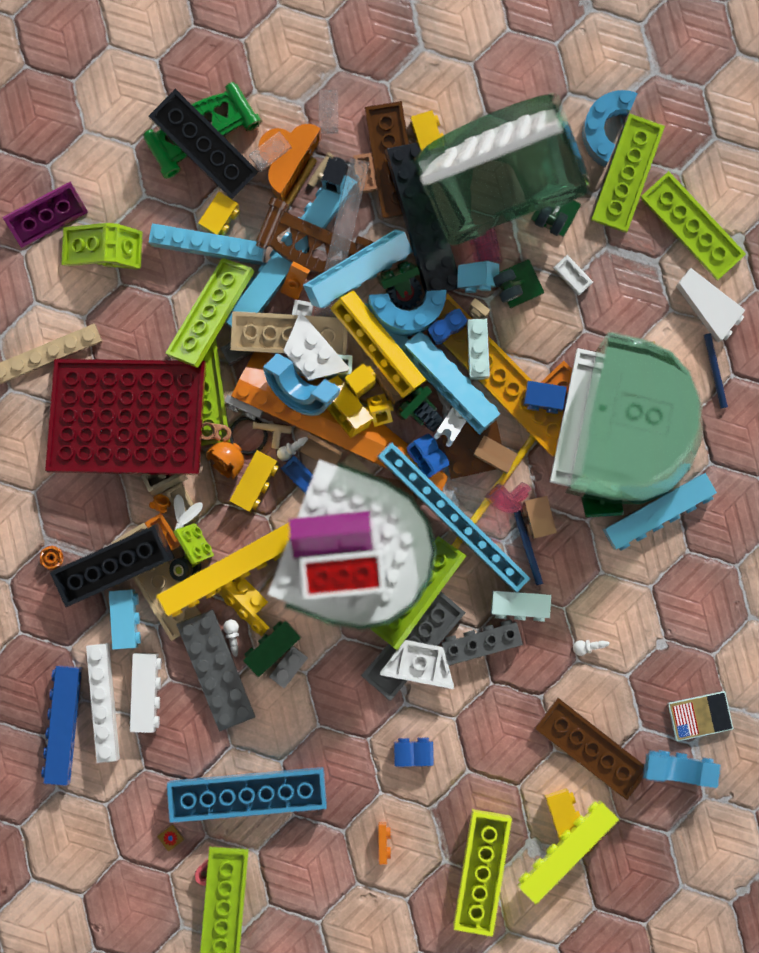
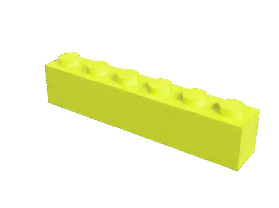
[518,800,619,904]

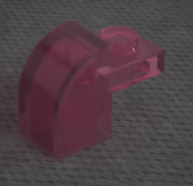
[484,482,531,513]

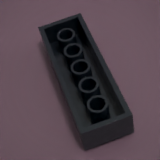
[148,89,259,199]
[50,523,175,607]

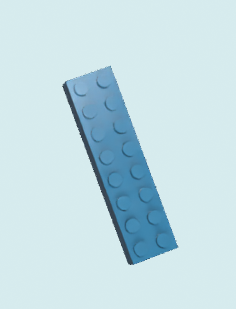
[167,767,327,823]

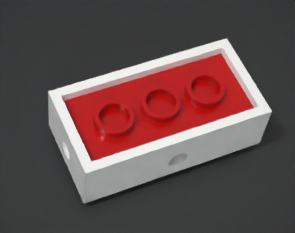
[300,550,386,600]

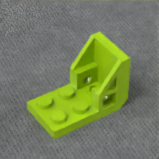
[61,223,143,269]

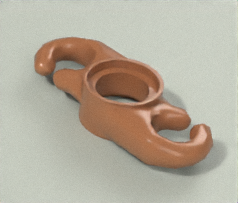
[202,422,231,442]

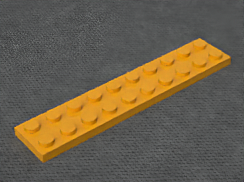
[436,294,563,457]

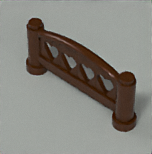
[256,197,374,274]

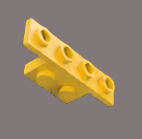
[216,578,270,637]

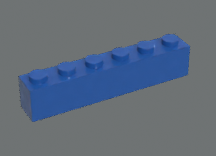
[41,665,82,786]

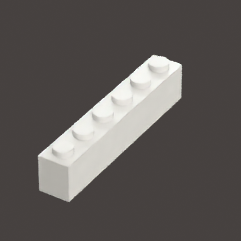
[86,643,120,763]

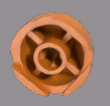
[205,442,244,479]

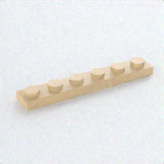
[0,324,103,384]

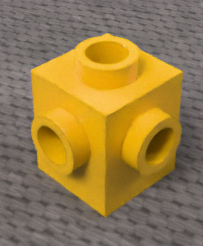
[365,393,394,427]

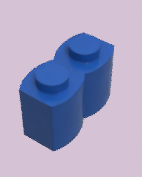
[428,309,467,345]
[406,433,450,478]
[394,737,434,767]

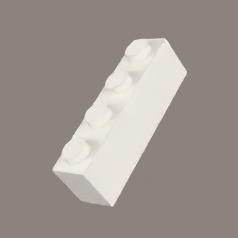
[130,653,162,733]

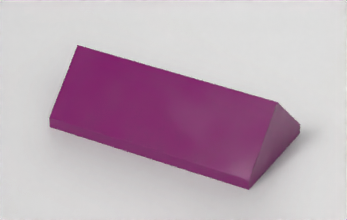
[2,181,88,248]
[289,511,373,559]

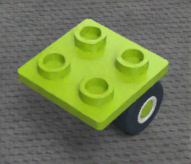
[169,523,214,582]

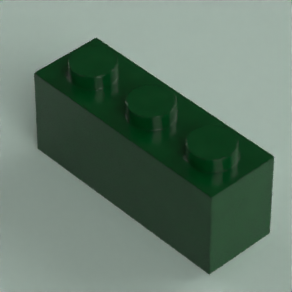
[243,620,302,678]

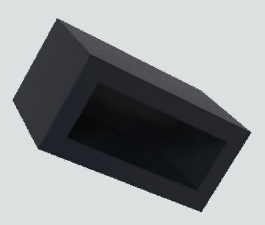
[321,157,348,195]

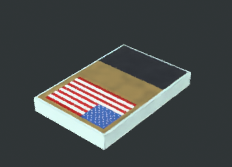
[668,691,733,741]

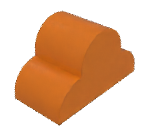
[258,124,322,201]

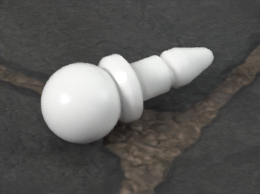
[277,437,308,461]
[223,620,239,657]
[573,640,610,656]

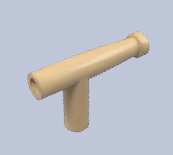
[308,152,334,188]
[253,421,292,449]

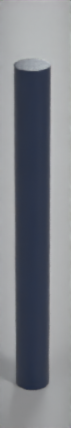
[704,333,728,409]
[513,510,544,586]

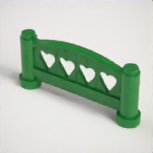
[143,82,262,179]

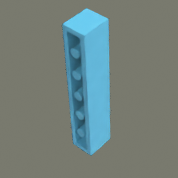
[149,223,266,265]
[303,230,413,308]
[402,331,500,435]
[603,473,717,551]

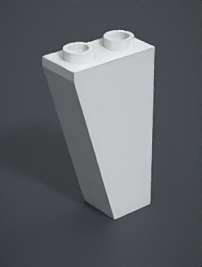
[676,268,745,343]

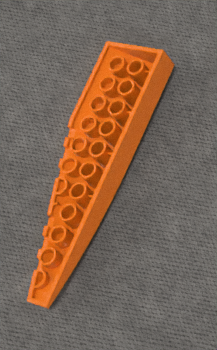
[231,352,449,491]

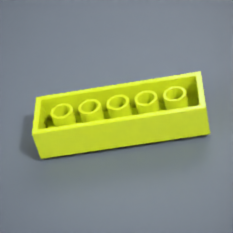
[453,809,512,936]

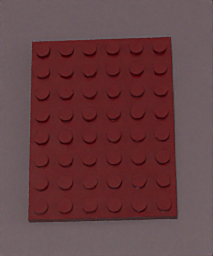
[45,359,206,475]

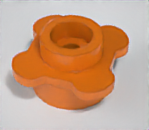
[149,494,171,514]

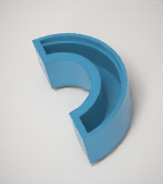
[582,90,638,167]
[367,290,446,336]
[263,353,341,416]
[643,750,721,788]

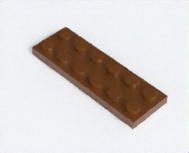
[365,101,409,219]
[534,697,644,800]

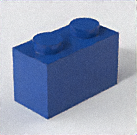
[523,381,567,414]

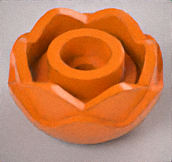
[40,546,64,570]

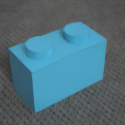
[457,261,499,293]

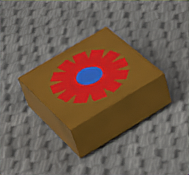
[157,824,185,852]

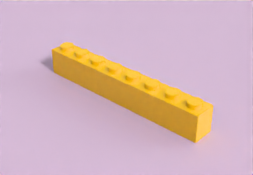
[155,522,290,618]

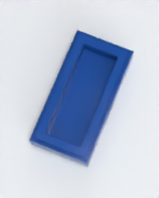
[281,456,313,494]

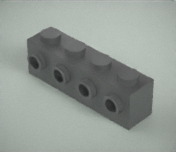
[442,619,523,666]

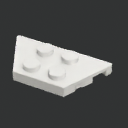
[283,312,350,381]
[380,640,454,689]

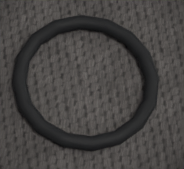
[230,417,268,455]

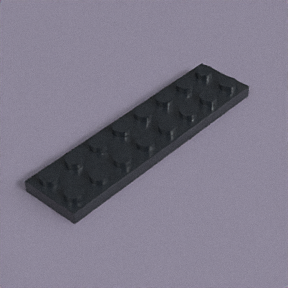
[384,142,461,294]

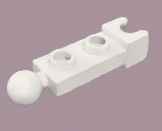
[434,386,479,447]

